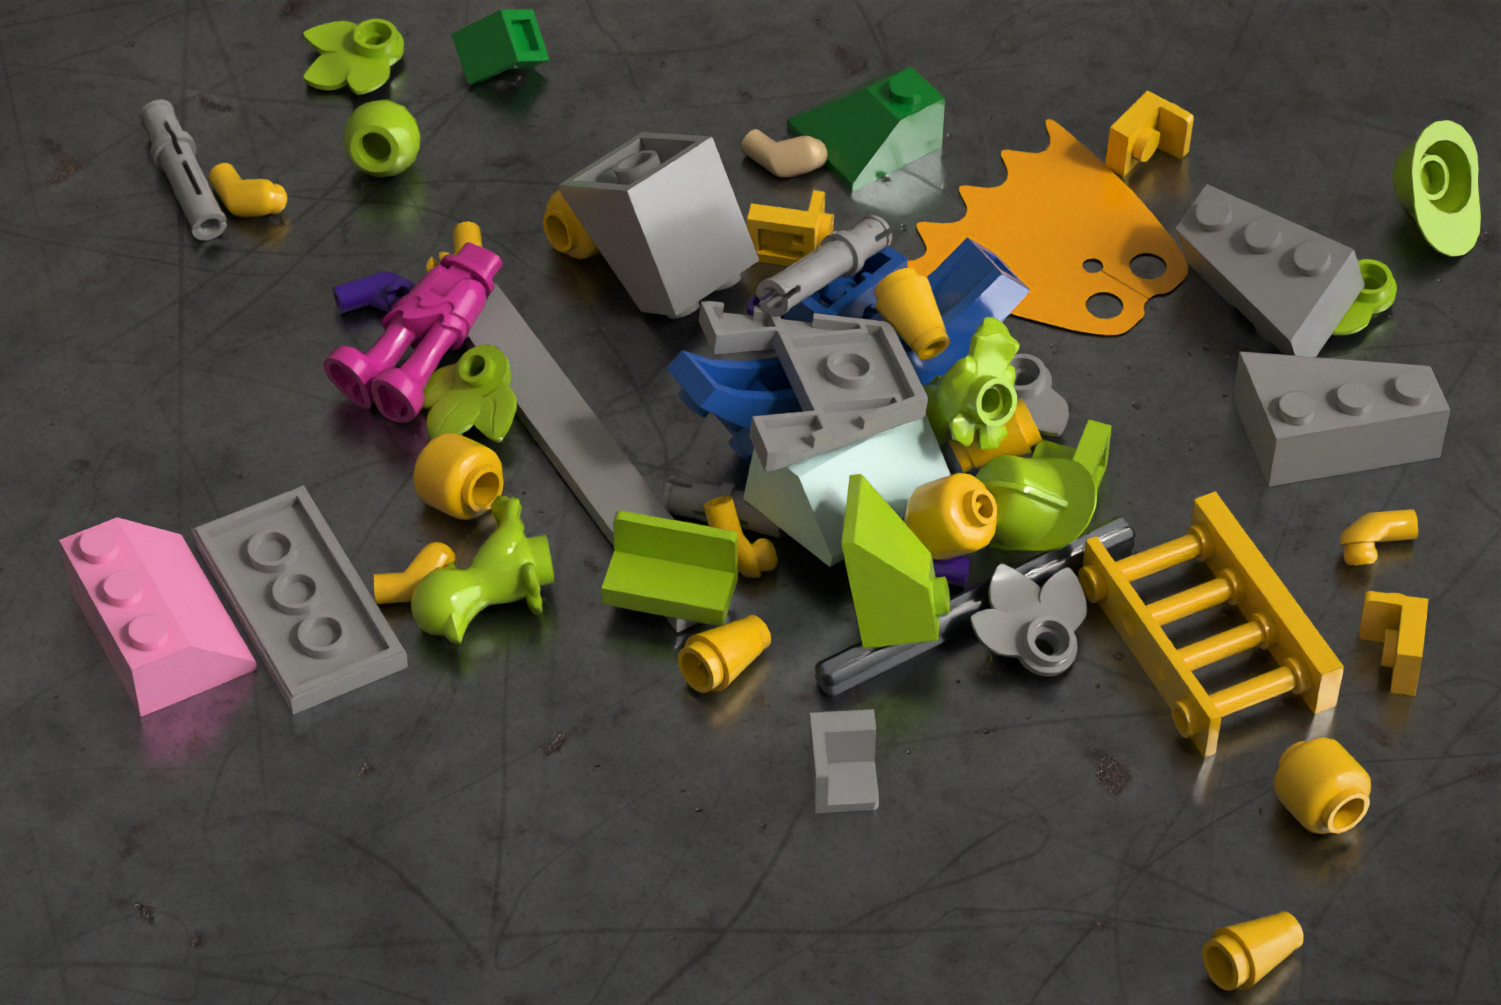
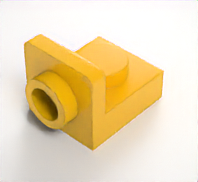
[1105,90,1194,177]
[747,190,834,266]
[1358,591,1429,696]

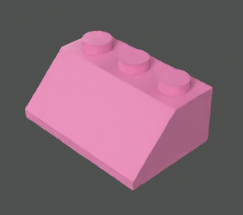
[59,517,257,717]

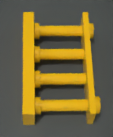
[1079,491,1344,758]

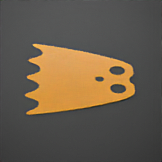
[908,119,1189,335]

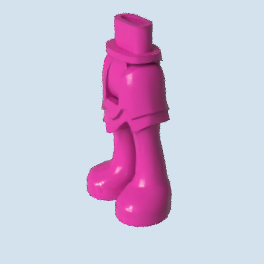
[323,242,503,423]

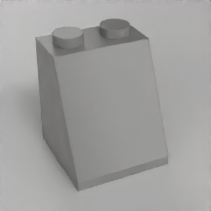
[558,132,760,319]

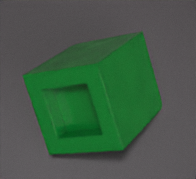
[451,9,550,84]

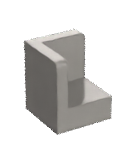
[809,709,879,813]

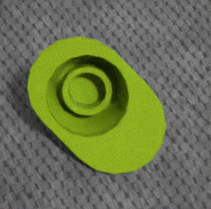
[1392,120,1481,257]
[975,454,1097,552]

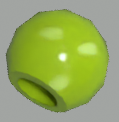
[343,100,420,178]

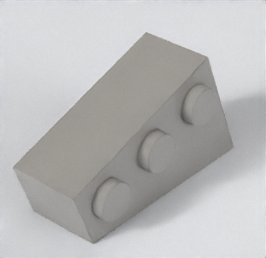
[1175,184,1365,357]
[1232,351,1450,487]

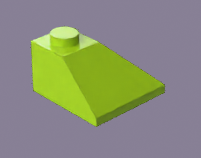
[841,474,950,649]

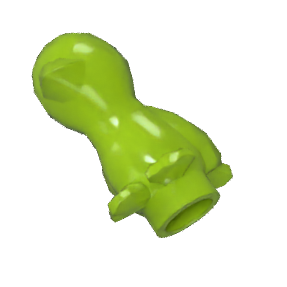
[922,317,1019,450]
[411,496,555,645]

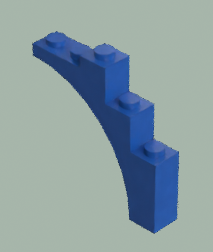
[666,237,1030,464]

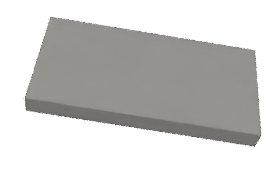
[191,485,408,715]

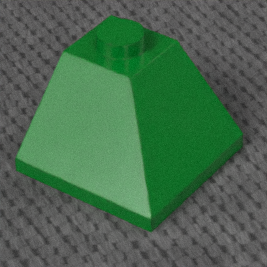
[787,67,945,192]

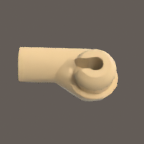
[741,129,827,178]

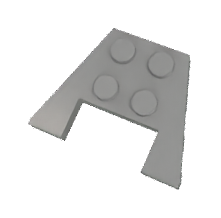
[699,301,928,472]

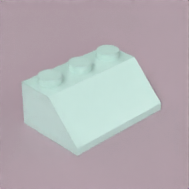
[743,413,951,567]

